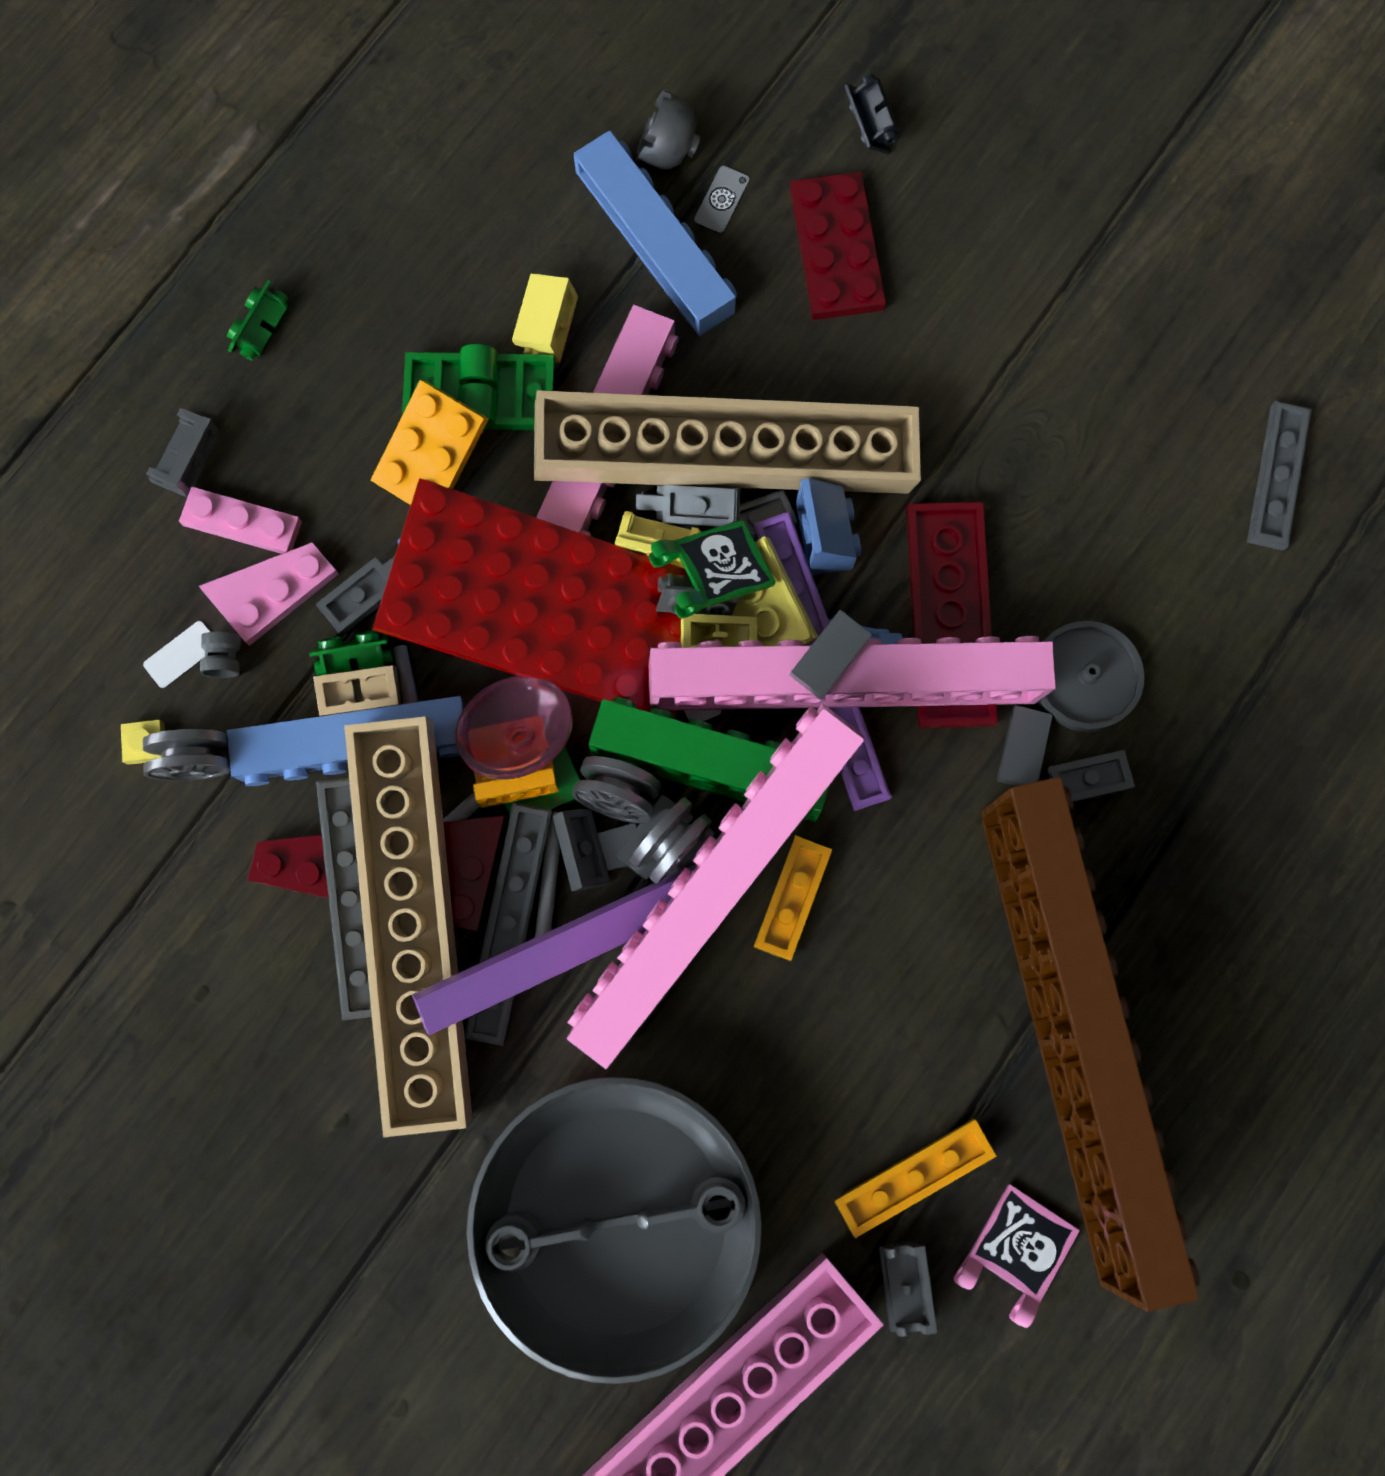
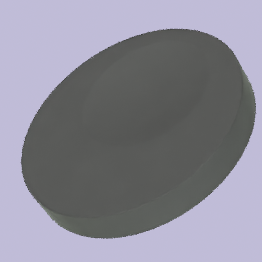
[1037,621,1144,732]

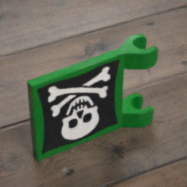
[649,520,776,619]

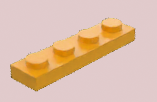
[833,1119,997,1238]

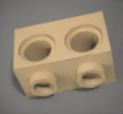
[313,665,402,716]

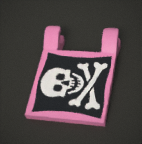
[953,1185,1080,1328]

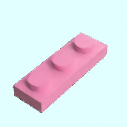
[179,487,302,554]

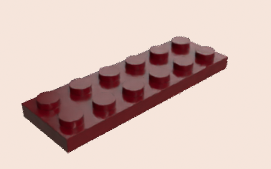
[906,502,998,729]

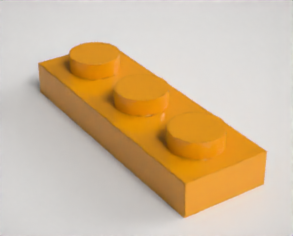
[754,835,832,961]

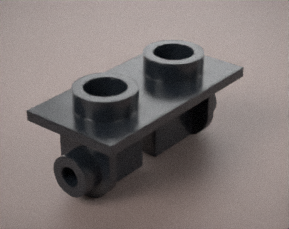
[844,74,900,155]

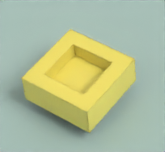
[121,720,165,765]

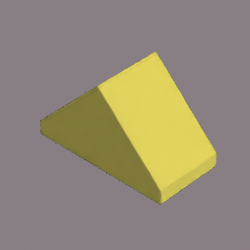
[681,614,757,648]

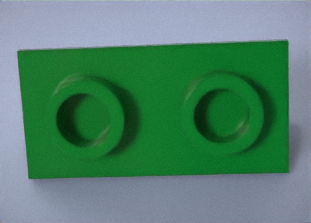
[226,280,289,361]
[309,630,394,676]

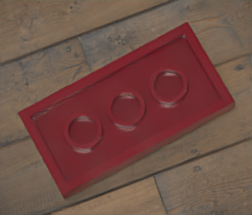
[789,172,886,320]

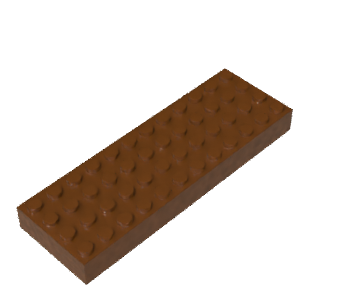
[980,777,1200,1312]

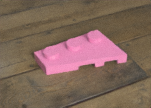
[199,543,339,646]

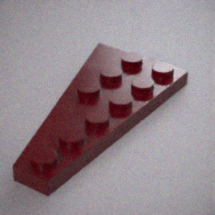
[247,816,506,931]

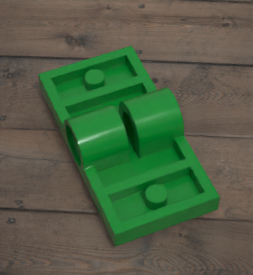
[402,344,555,430]

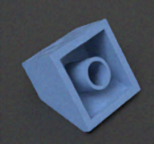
[795,478,861,576]

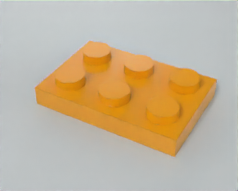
[371,380,489,505]

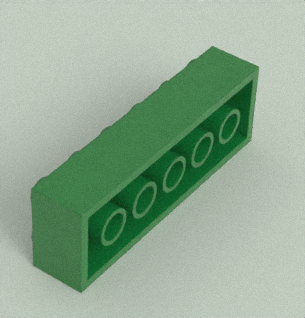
[589,697,829,823]

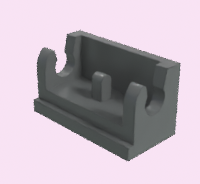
[146,408,221,497]
[878,1241,937,1337]

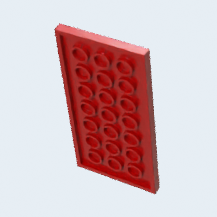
[372,478,688,719]

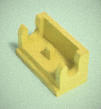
[512,273,578,363]
[615,511,701,569]

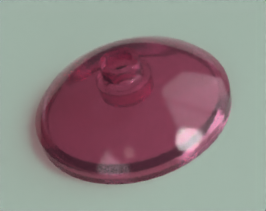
[455,676,573,780]

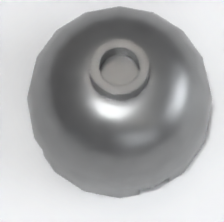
[636,90,700,170]

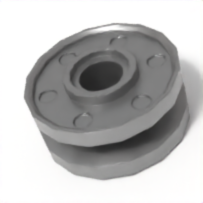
[142,729,230,781]
[572,756,662,823]
[630,797,712,885]

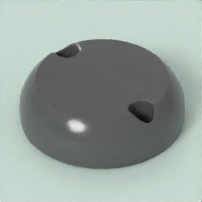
[467,1076,761,1384]

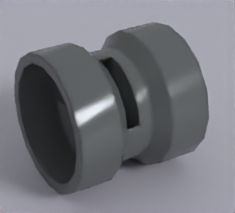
[200,631,241,678]

